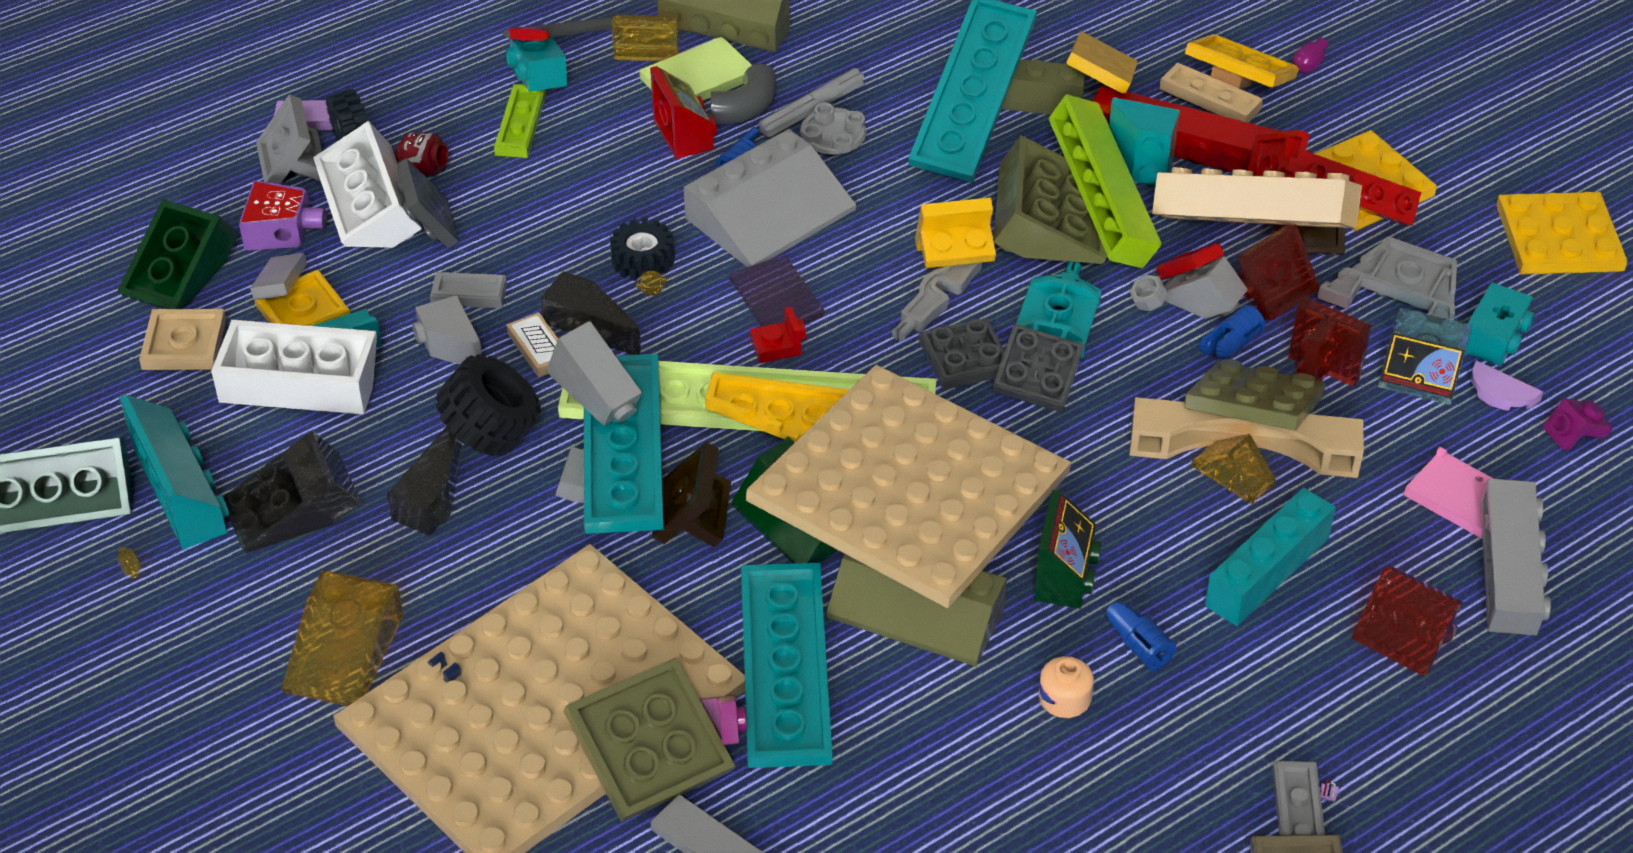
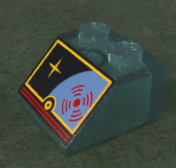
[1378,308,1472,405]

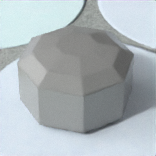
[1130,275,1168,311]

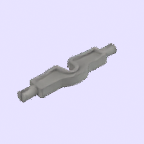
[892,263,982,342]

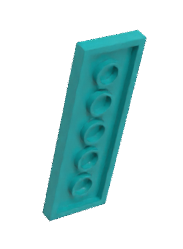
[908,0,1037,183]
[584,354,664,534]
[741,563,832,768]

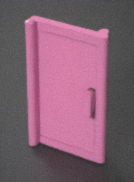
[1404,447,1494,539]

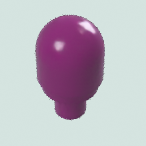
[1292,38,1328,74]

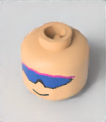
[1039,656,1094,718]

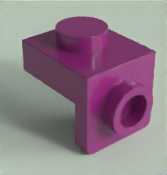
[1543,398,1614,450]
[699,695,747,745]

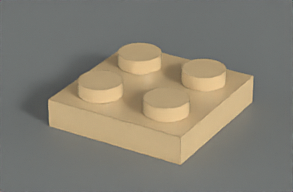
[139,309,226,370]

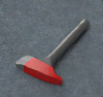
[503,14,635,41]

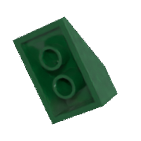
[117,199,238,309]

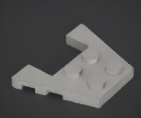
[1318,237,1457,346]

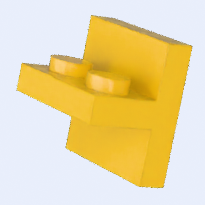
[915,197,996,268]

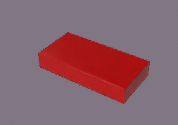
[1156,243,1224,280]

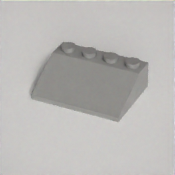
[684,129,856,271]

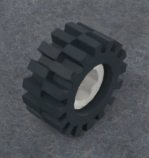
[326,89,368,141]
[610,218,674,281]

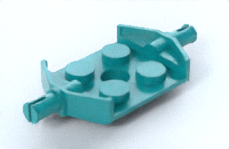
[1016,261,1102,358]

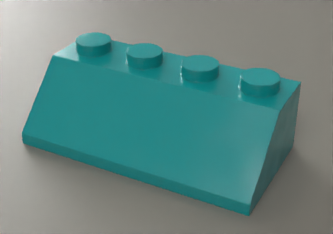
[119,395,229,550]

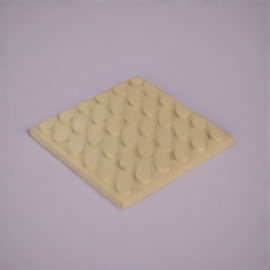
[746,365,1071,609]

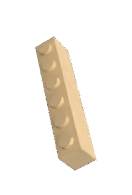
[1152,167,1362,228]

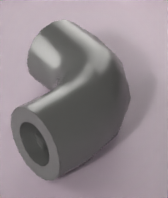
[711,64,777,125]

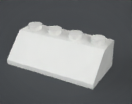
[313,121,422,248]
[211,320,377,414]

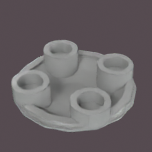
[800,102,867,155]

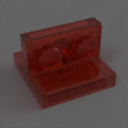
[1237,224,1320,320]
[1288,297,1372,386]
[1351,565,1463,676]

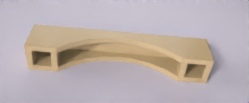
[1129,397,1364,478]

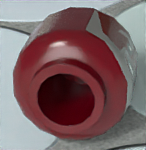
[395,131,448,177]

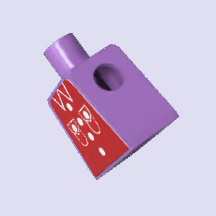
[239,181,327,250]

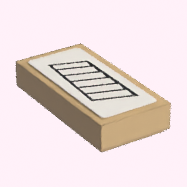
[506,312,558,378]

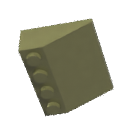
[993,135,1106,264]

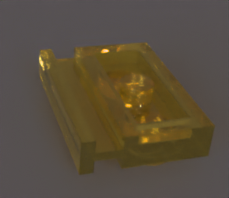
[611,14,679,61]

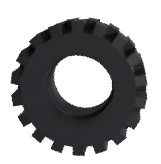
[436,354,541,456]

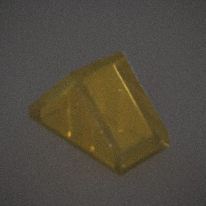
[1191,434,1276,504]

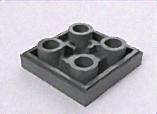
[397,158,459,248]
[919,318,1005,390]
[992,324,1085,413]

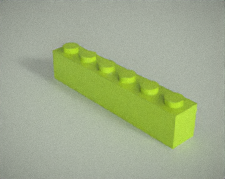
[1048,94,1162,268]

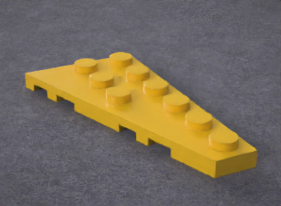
[705,372,850,442]

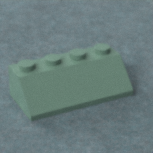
[0,437,132,533]

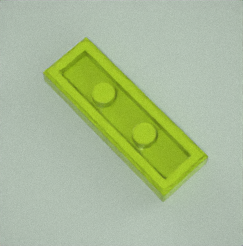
[494,84,547,158]

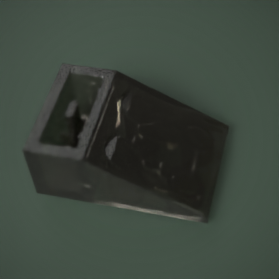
[223,431,362,553]

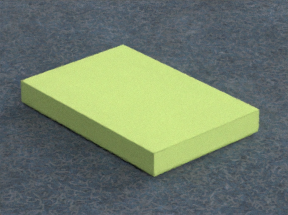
[640,36,752,101]

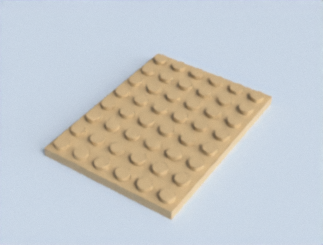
[334,544,745,853]

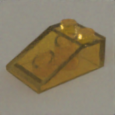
[282,570,404,706]

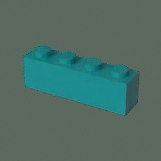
[1205,487,1336,626]

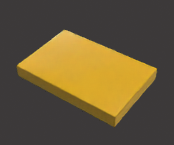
[1066,31,1138,94]
[1185,34,1299,88]

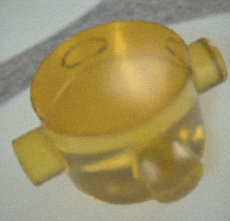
[636,271,667,296]
[116,546,141,579]

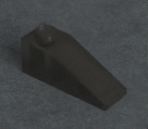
[541,271,641,355]
[387,426,462,536]

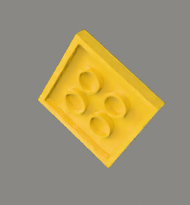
[1315,130,1437,231]
[1496,192,1627,274]

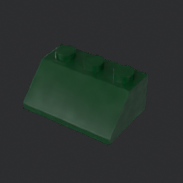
[732,437,838,564]

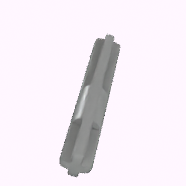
[758,68,864,138]

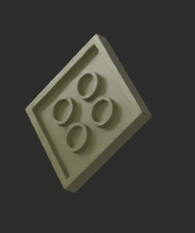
[1184,359,1326,431]
[563,657,735,823]

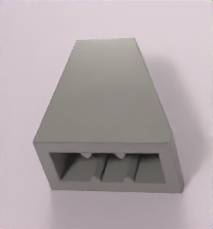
[546,321,642,426]

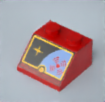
[650,66,717,159]

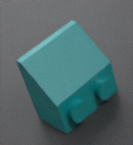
[1109,97,1180,186]

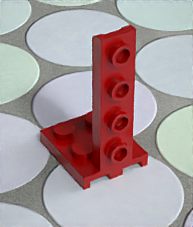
[1247,130,1422,226]

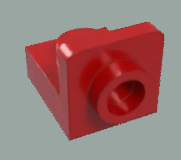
[750,306,806,364]

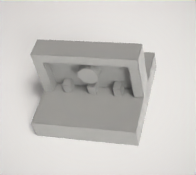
[256,94,322,184]

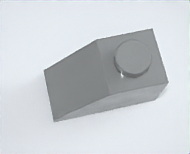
[1165,256,1248,319]
[412,295,482,364]

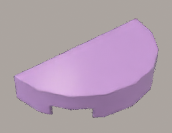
[1470,360,1543,411]

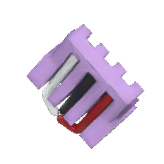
[1320,782,1339,802]

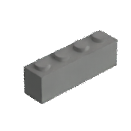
[1480,478,1551,636]

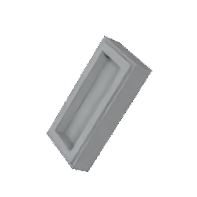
[250,253,307,300]
[430,272,507,308]

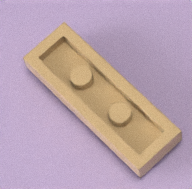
[1160,63,1263,123]

